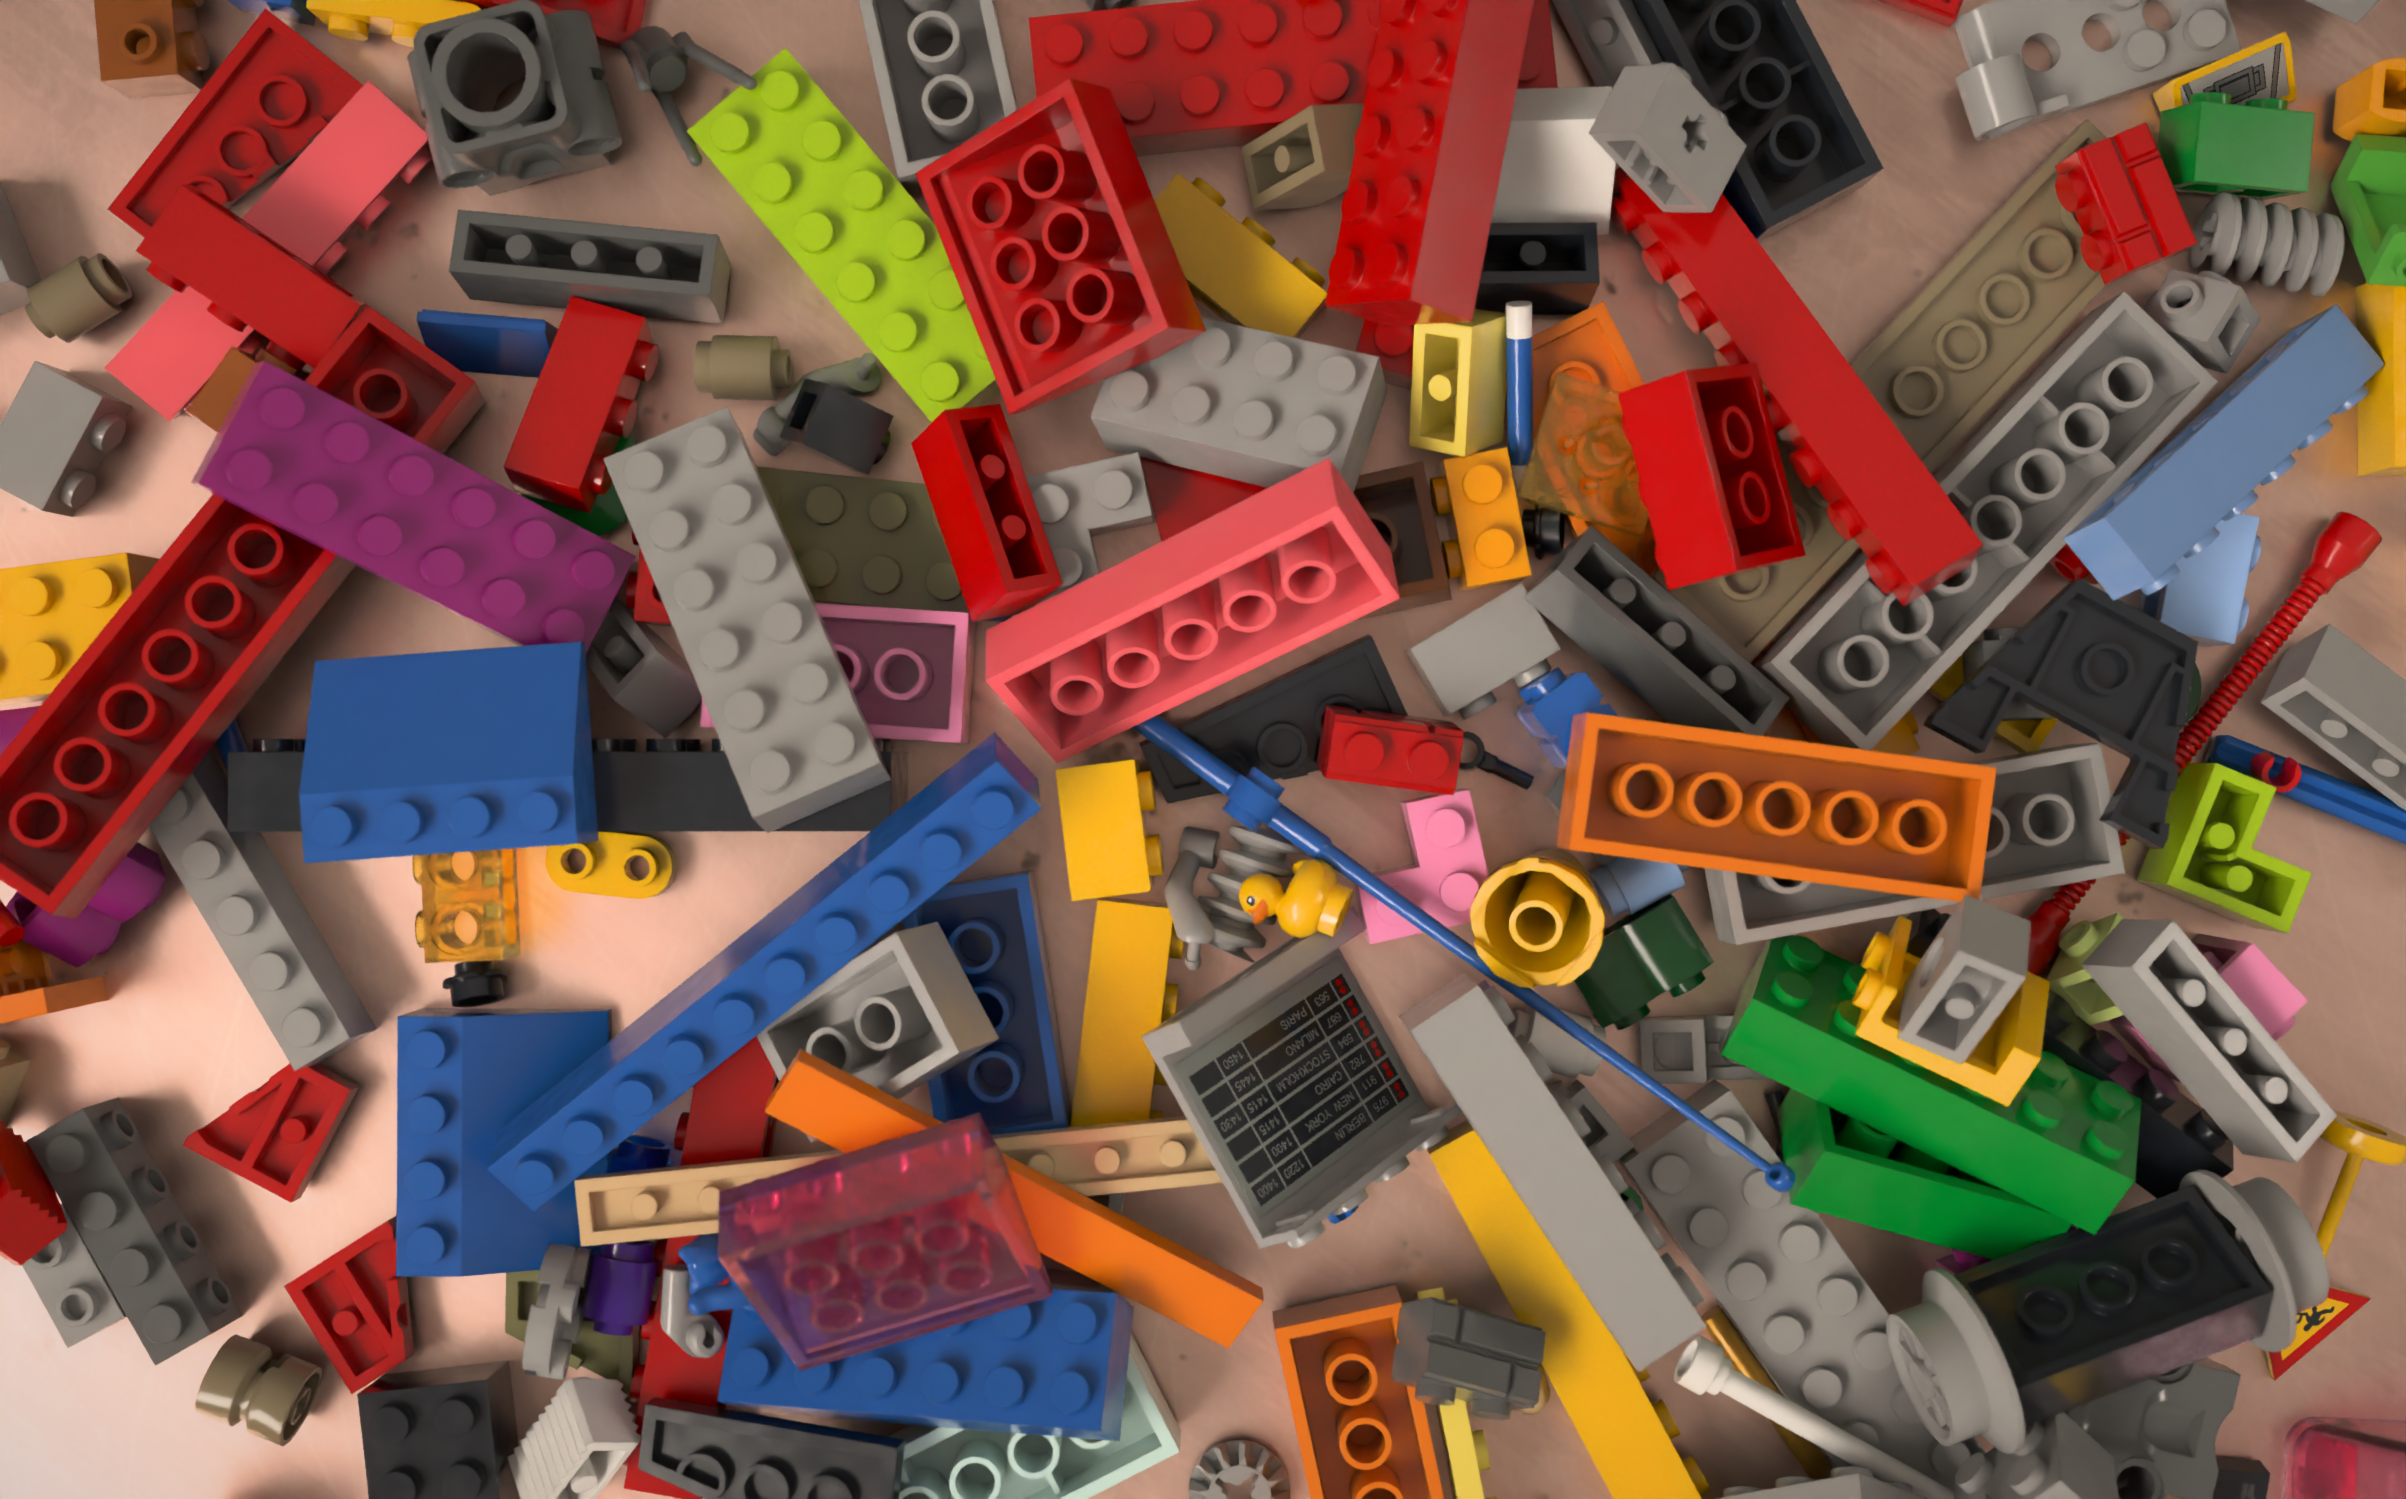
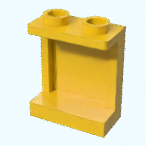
[1852,915,2050,1106]

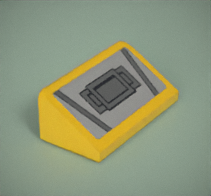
[2152,31,2297,113]

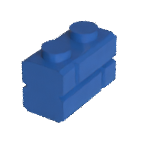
[1514,667,1619,768]

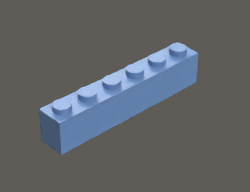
[2063,304,2385,601]

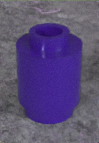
[582,1240,659,1336]

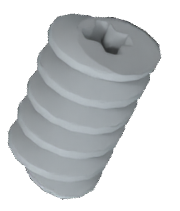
[2190,192,2345,298]
[1197,824,1307,963]

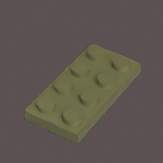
[757,467,969,613]

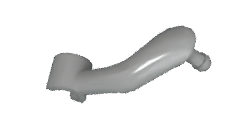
[753,353,882,456]
[1165,826,1220,970]

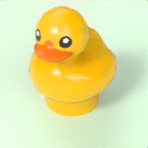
[1239,859,1354,938]

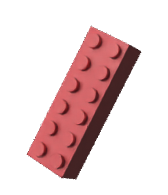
[985,458,1400,763]

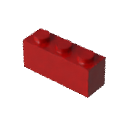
[136,185,367,371]
[503,296,659,514]
[911,404,1063,622]

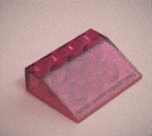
[718,1113,1053,1371]

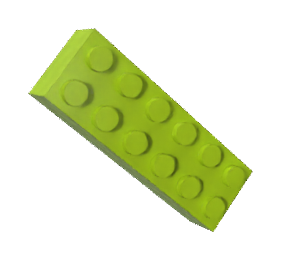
[687,48,1001,422]

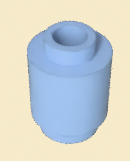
[1589,857,1690,917]

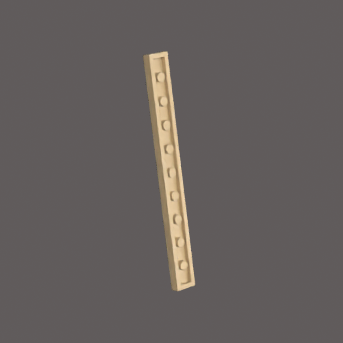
[574,1116,1223,1247]

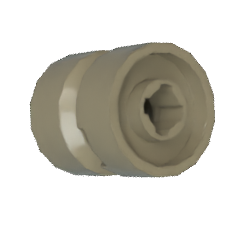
[195,1334,322,1447]

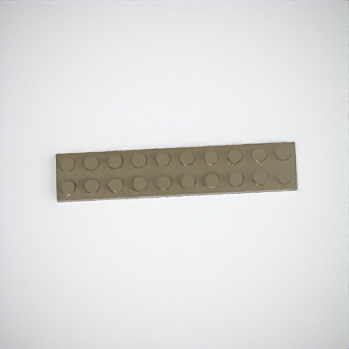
[1650,119,2107,663]

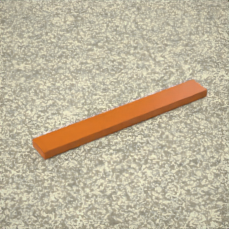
[765,1049,1264,1349]

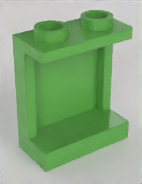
[2330,134,2406,287]

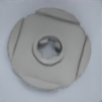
[522,1243,592,1380]

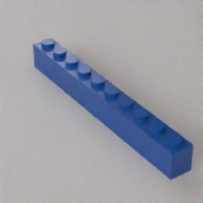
[487,732,1042,1212]

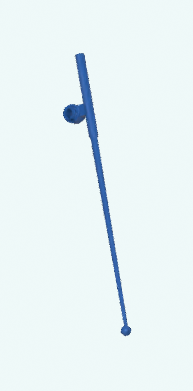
[1132,715,1796,1192]

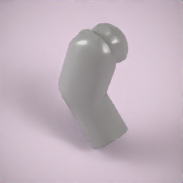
[660,1264,724,1358]

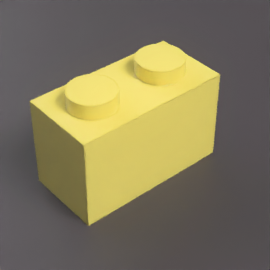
[1409,309,1507,457]

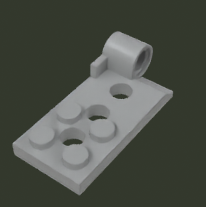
[1954,0,2242,141]

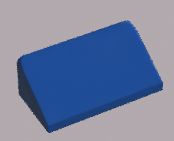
[417,309,558,378]

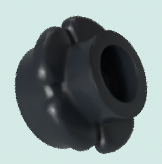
[1522,497,1565,560]
[442,959,507,1007]

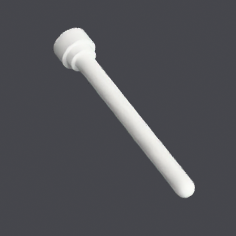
[1674,1334,1955,1499]

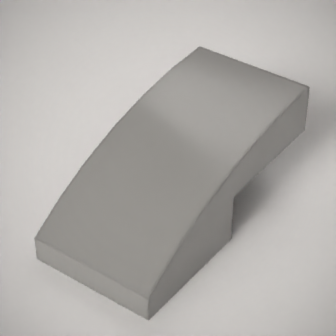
[1639,1013,1771,1084]

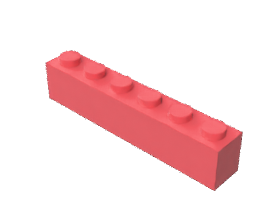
[105,80,433,422]

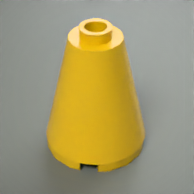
[1470,848,1605,989]

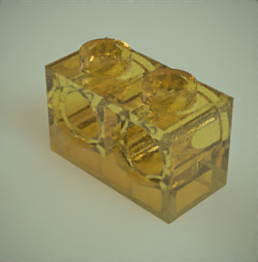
[412,848,521,963]

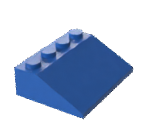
[299,642,599,863]
[396,1008,612,1277]

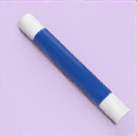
[1506,301,1534,497]

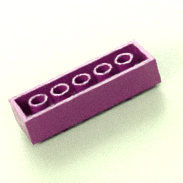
[191,361,636,654]

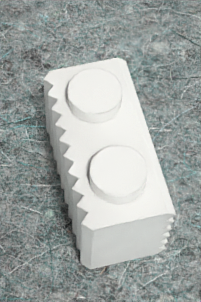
[507,1377,642,1499]

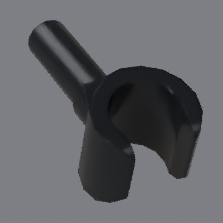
[1459,731,1534,790]

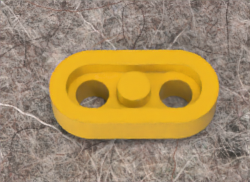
[545,831,678,899]

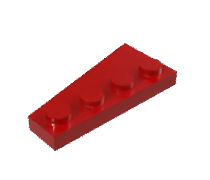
[107,8,364,238]

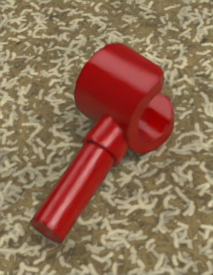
[2250,751,2302,794]

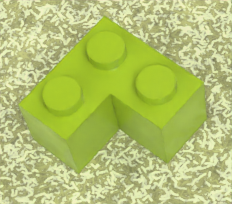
[2137,763,2313,934]

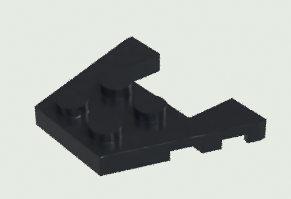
[1923,578,2198,849]

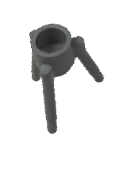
[621,26,757,166]

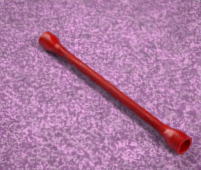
[2024,511,2382,976]

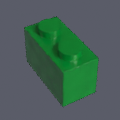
[2158,92,2315,200]

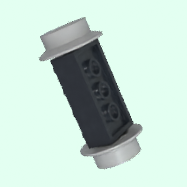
[1886,1170,2329,1454]

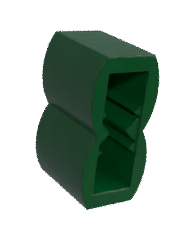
[1572,894,1714,1030]

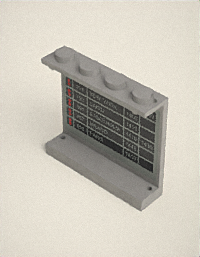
[1142,907,1462,1249]

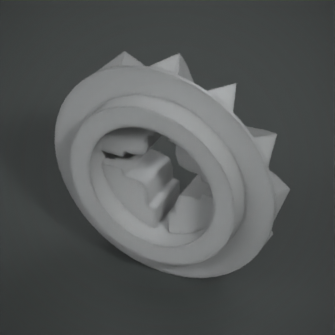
[1189,1440,1290,1499]

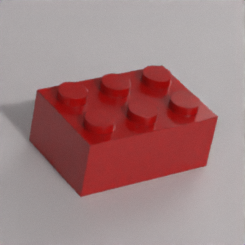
[1618,363,1806,590]

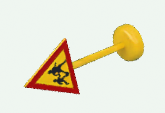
[2266,1110,2406,1381]

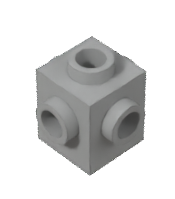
[2143,269,2261,374]

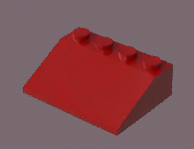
[915,78,1206,414]

